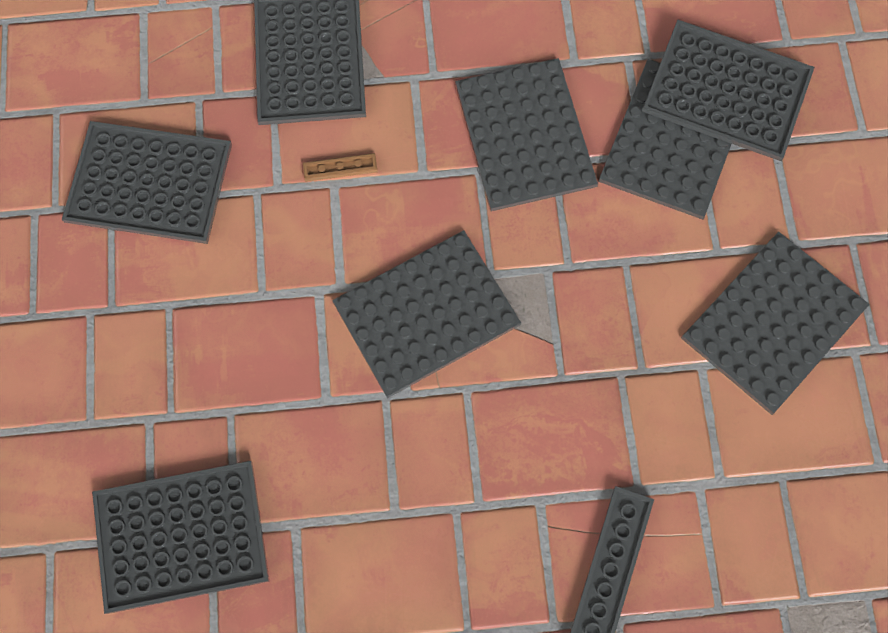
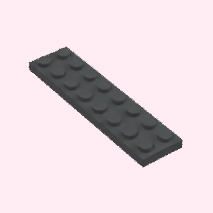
[570,486,654,633]

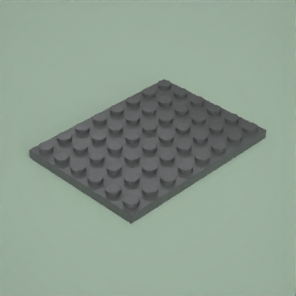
[254,0,366,125]
[642,20,815,161]
[455,58,598,211]
[599,59,731,220]
[62,121,232,244]
[332,231,521,399]
[681,232,870,415]
[92,461,270,614]

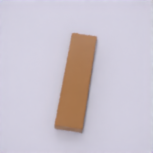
[303,153,378,182]

